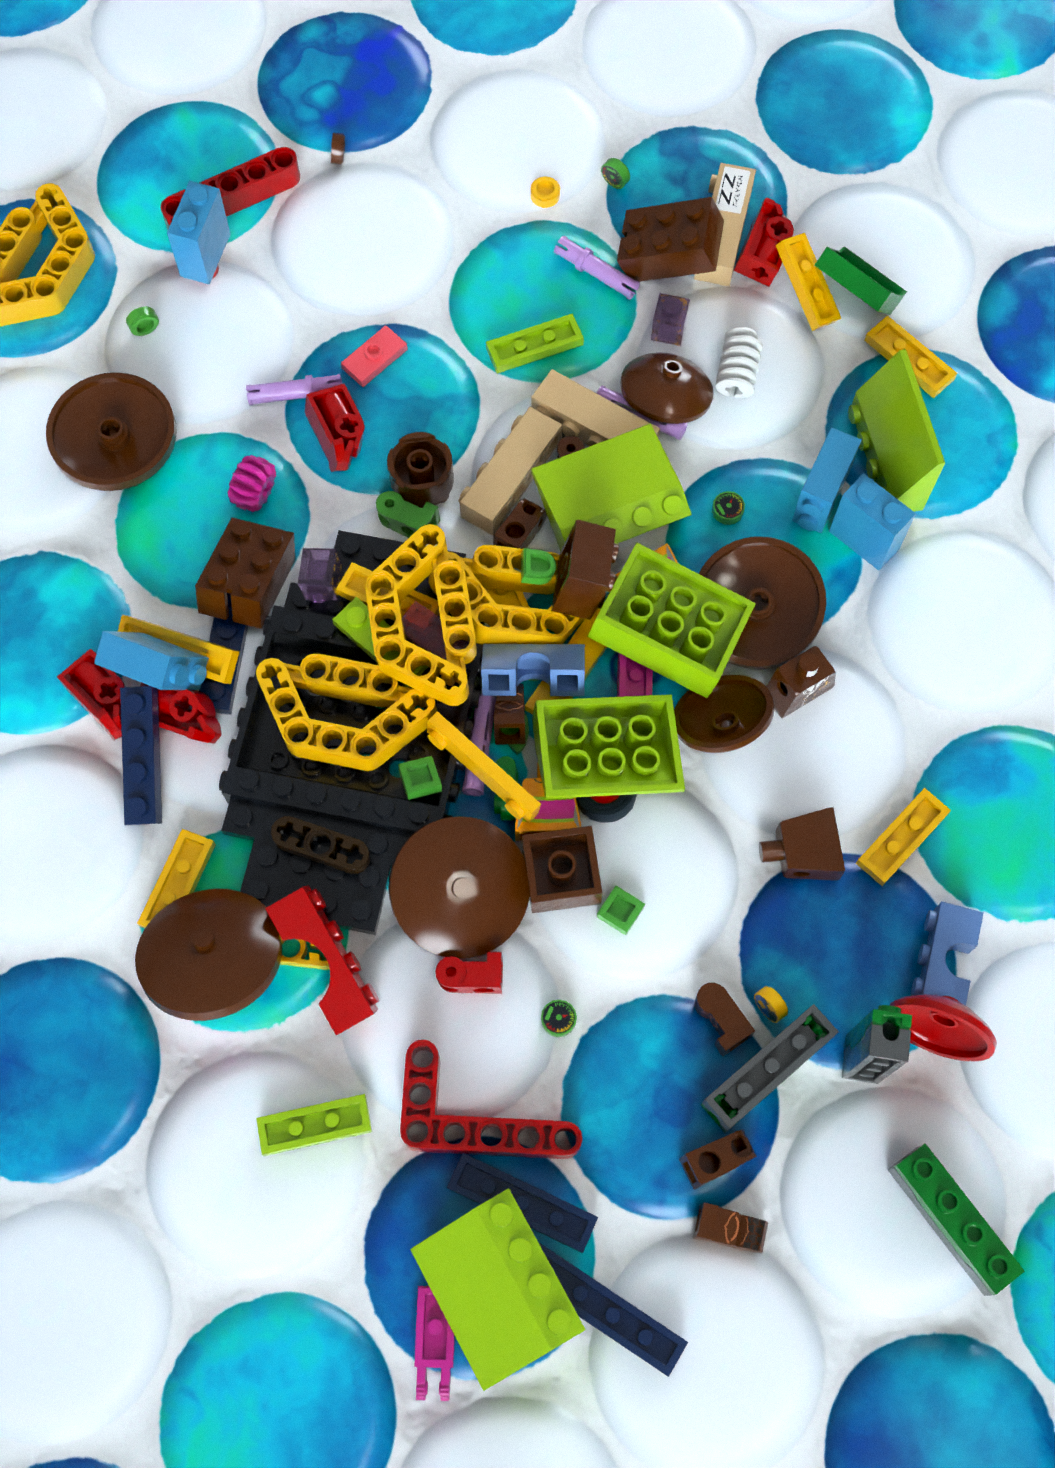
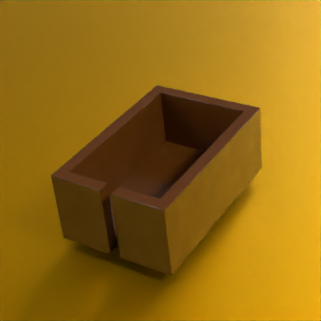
[617,197,724,282]
[195,518,295,629]

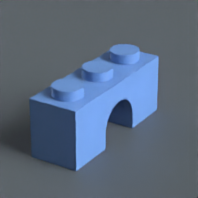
[481,644,585,696]
[910,901,984,1006]

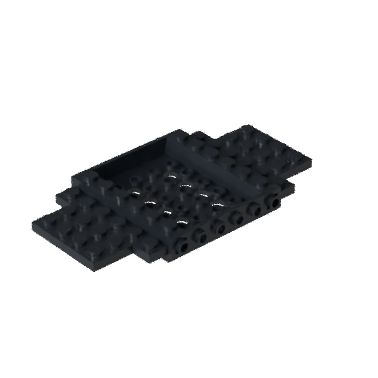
[219,530,485,935]

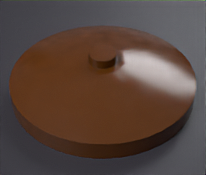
[46,372,177,491]
[699,536,826,669]
[388,816,530,959]
[135,889,282,1021]

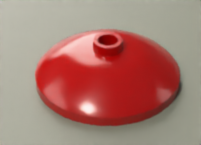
[890,994,997,1061]

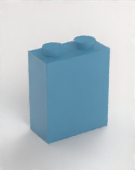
[167,180,230,285]
[792,427,862,533]
[829,473,916,571]
[94,631,209,690]

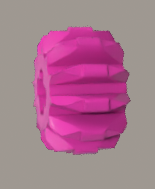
[228,455,276,512]

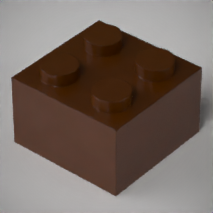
[551,520,619,620]
[522,826,603,913]

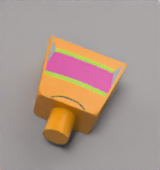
[515,763,581,841]

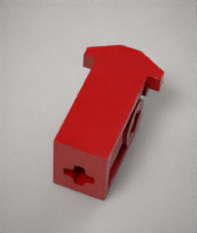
[733,197,794,287]
[305,383,365,472]
[57,649,126,741]
[140,682,222,744]

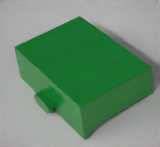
[814,246,907,315]

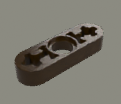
[271,816,370,874]

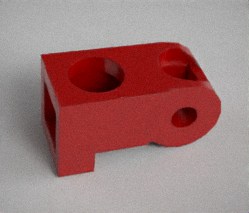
[435,952,503,994]

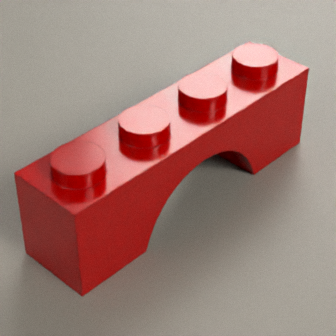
[265,885,379,1035]

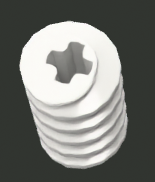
[715,327,763,398]

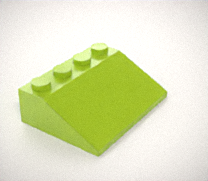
[848,349,945,512]
[530,423,692,552]
[587,542,756,698]
[532,694,685,799]
[410,1188,586,1391]

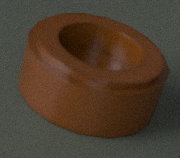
[331,133,345,165]

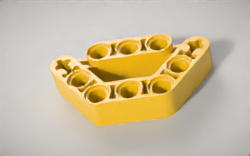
[0,183,95,327]
[365,524,477,706]
[428,545,584,645]
[256,654,437,771]

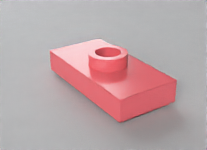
[341,325,408,387]

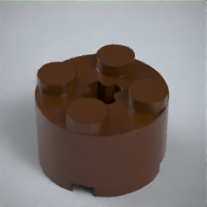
[387,432,454,508]

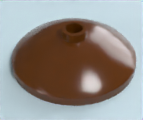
[620,352,714,424]
[674,675,775,753]

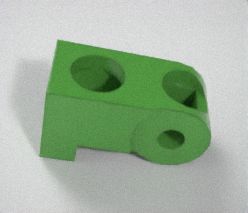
[376,491,440,538]

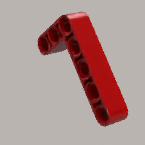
[160,147,301,279]
[400,1039,582,1159]

